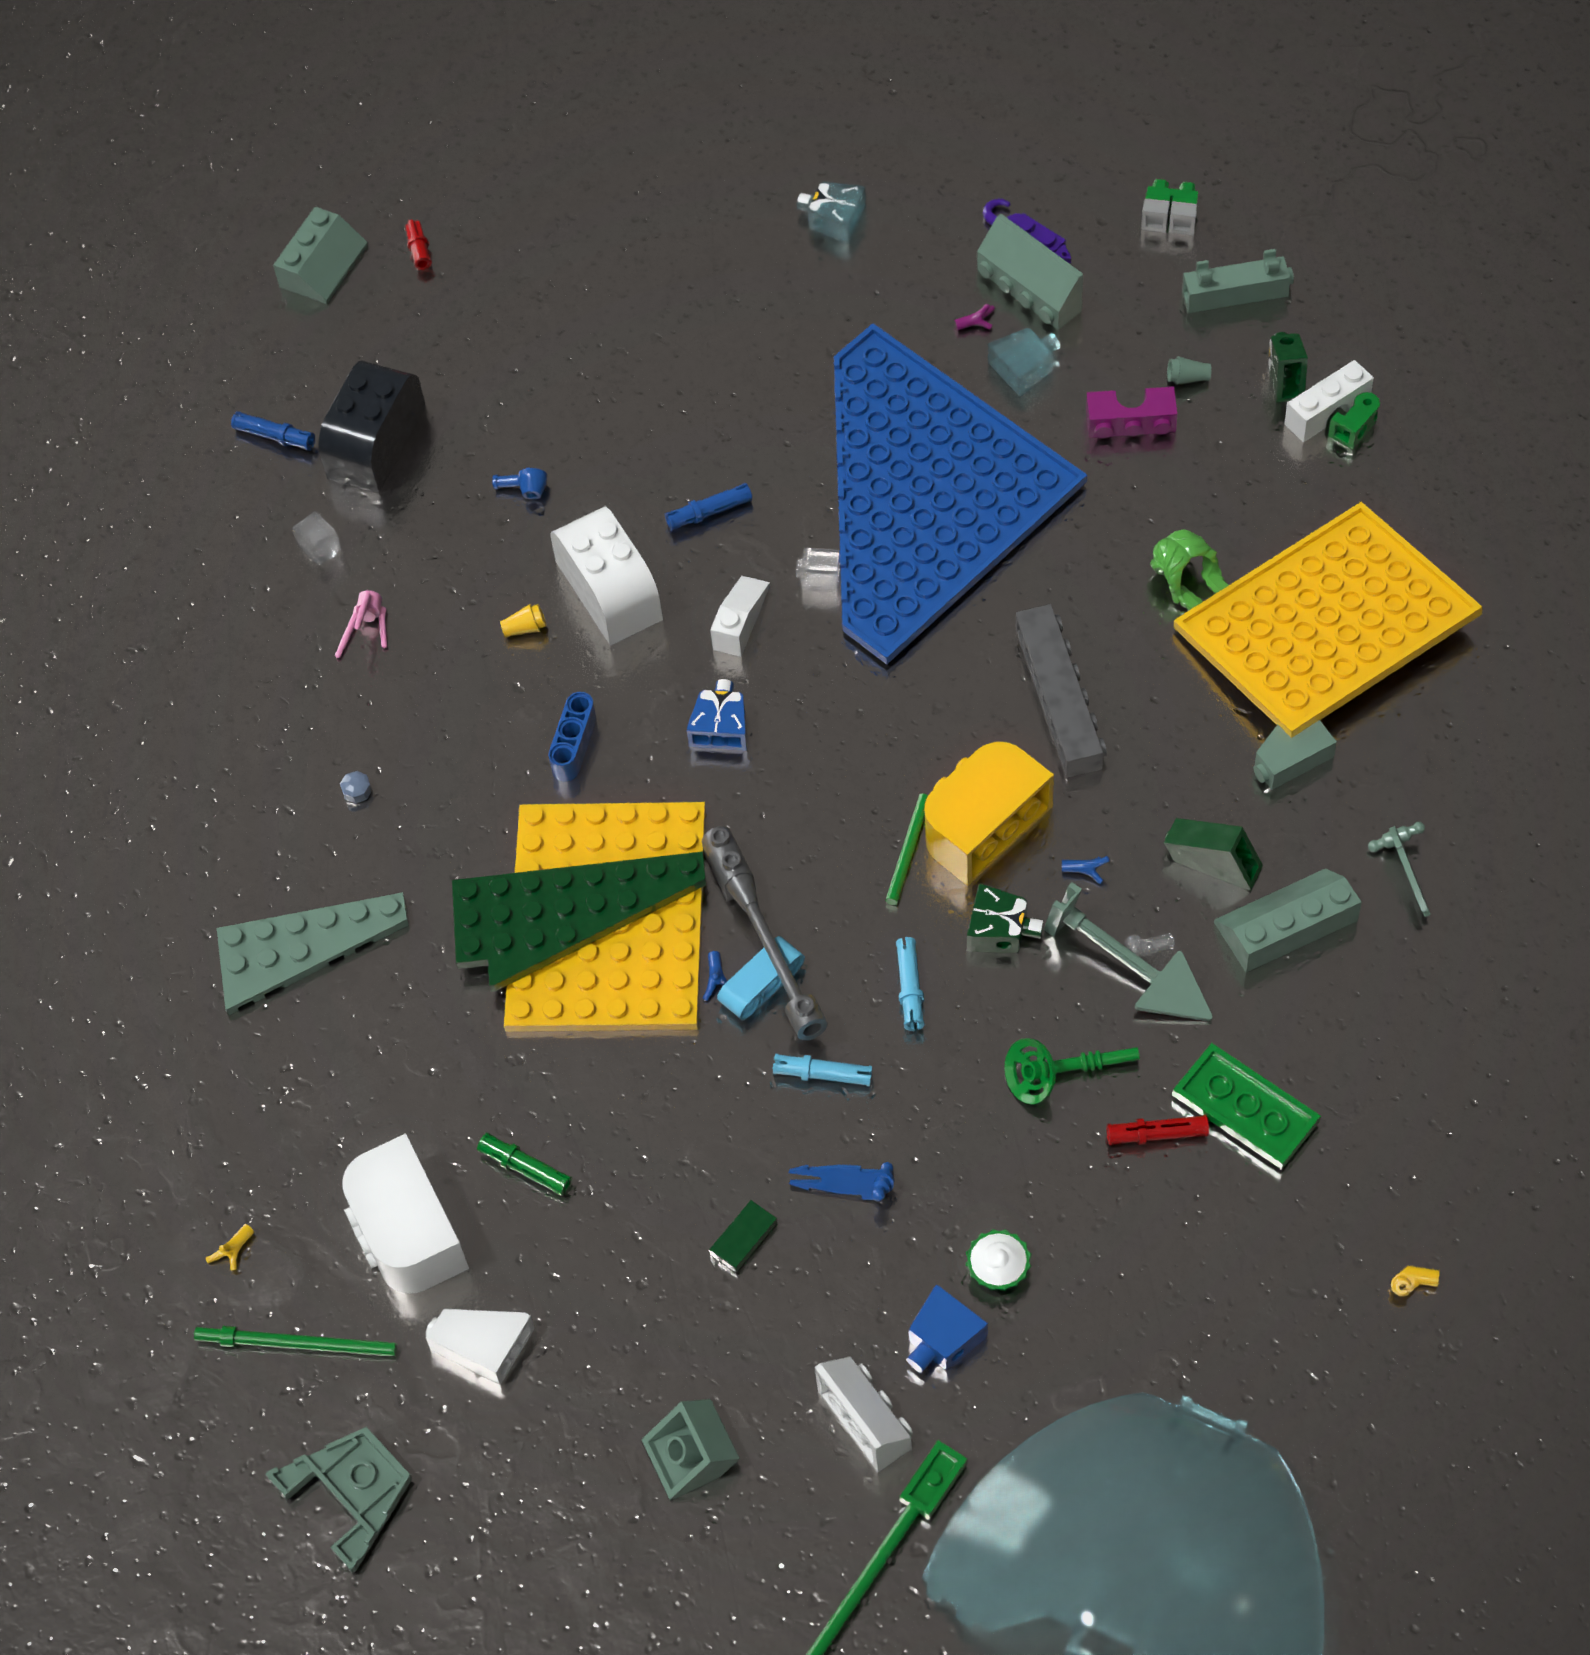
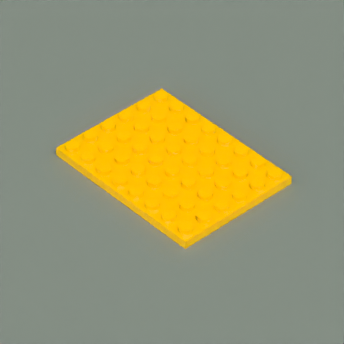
[1174,502,1483,738]
[504,802,706,1032]

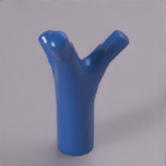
[1062,856,1110,884]
[703,951,727,1001]

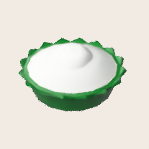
[965,1229,1032,1290]

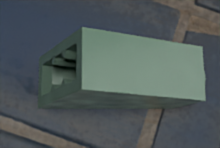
[1253,720,1337,790]

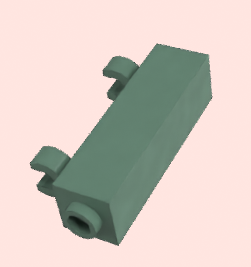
[1182,249,1294,313]

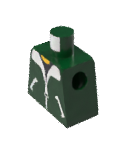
[1268,332,1308,403]
[967,884,1044,953]

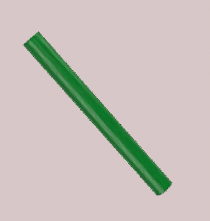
[885,793,928,905]

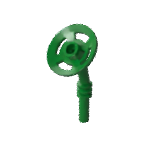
[1004,1038,1140,1104]

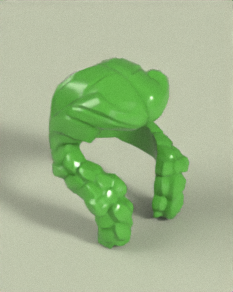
[1150,529,1229,611]

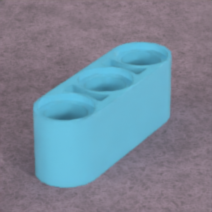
[717,936,805,1020]

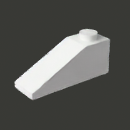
[710,576,770,657]

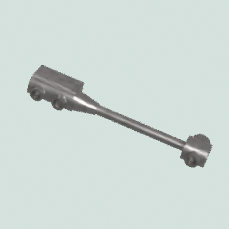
[702,826,828,1040]

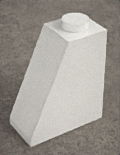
[426,1309,535,1385]

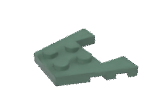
[265,1427,412,1574]

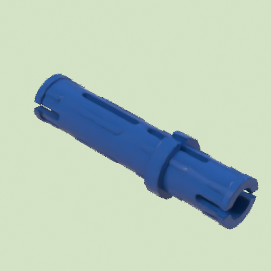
[231,411,316,451]
[665,483,753,531]

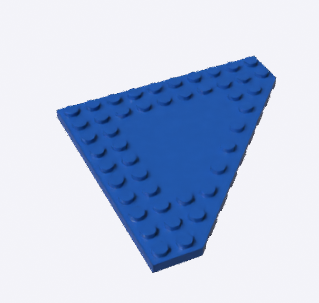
[834,323,1087,664]

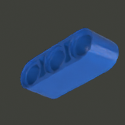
[549,692,596,782]

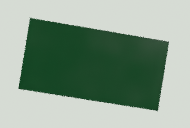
[709,1200,778,1272]

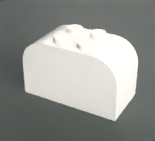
[551,506,663,646]
[342,1133,469,1294]

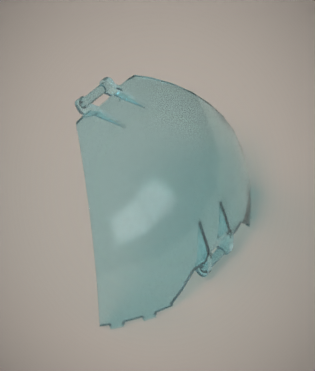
[922,1393,1324,1655]

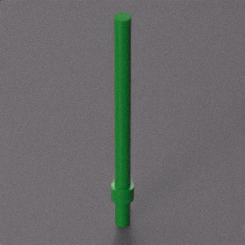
[194,1326,397,1357]

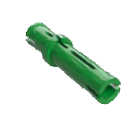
[477,1132,572,1196]

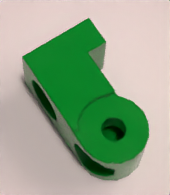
[1328,392,1380,450]

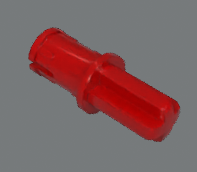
[405,219,432,270]

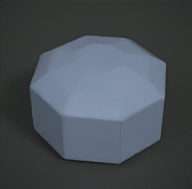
[340,771,372,803]

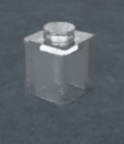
[292,511,342,565]
[796,548,841,592]

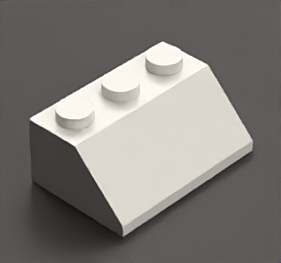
[815,1357,913,1472]

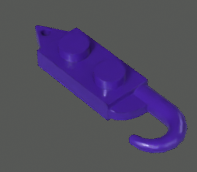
[983,199,1071,263]

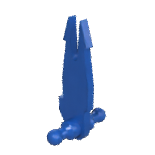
[788,1162,895,1201]

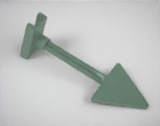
[1043,882,1213,1021]

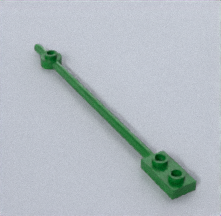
[806,1440,968,1655]

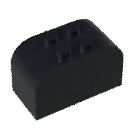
[318,360,426,493]

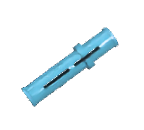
[896,937,925,1031]
[773,1053,873,1087]

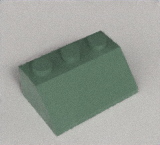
[273,207,368,304]

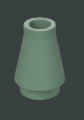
[1167,356,1211,385]

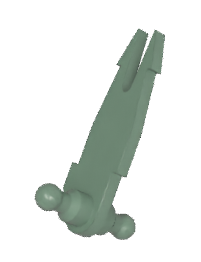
[1368,822,1431,917]

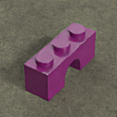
[1086,387,1178,438]

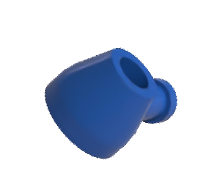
[492,468,548,499]

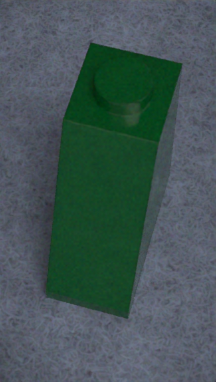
[1164,818,1263,890]

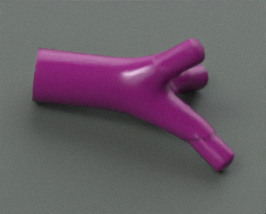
[954,304,995,330]

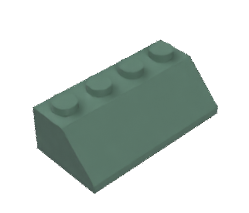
[977,214,1083,330]
[1214,868,1362,973]

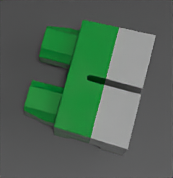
[1141,179,1198,236]

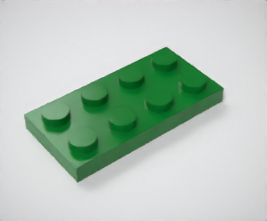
[1172,1043,1321,1169]

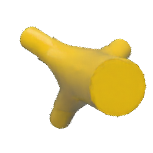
[206,1224,254,1271]

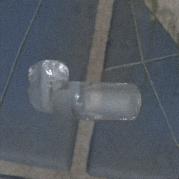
[1124,933,1175,957]

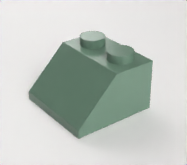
[641,1399,740,1500]

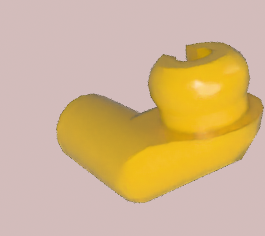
[1391,1266,1440,1296]

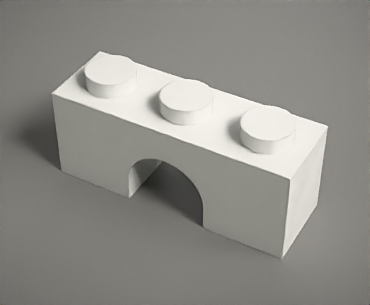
[1284,360,1374,443]

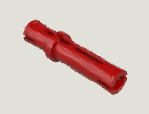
[1106,1115,1209,1145]

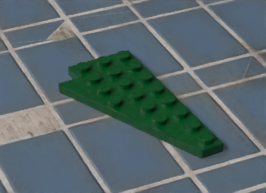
[452,851,706,992]

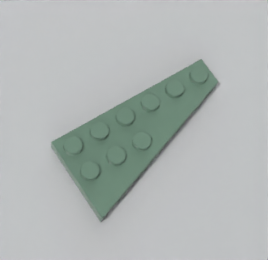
[217,892,409,1016]

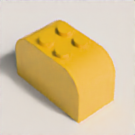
[925,742,1054,886]

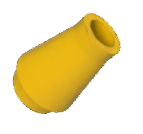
[500,604,547,638]

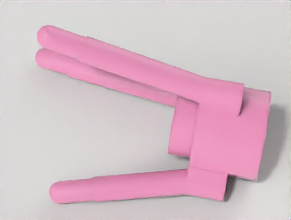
[335,590,387,658]

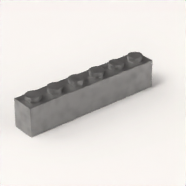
[1016,604,1107,778]

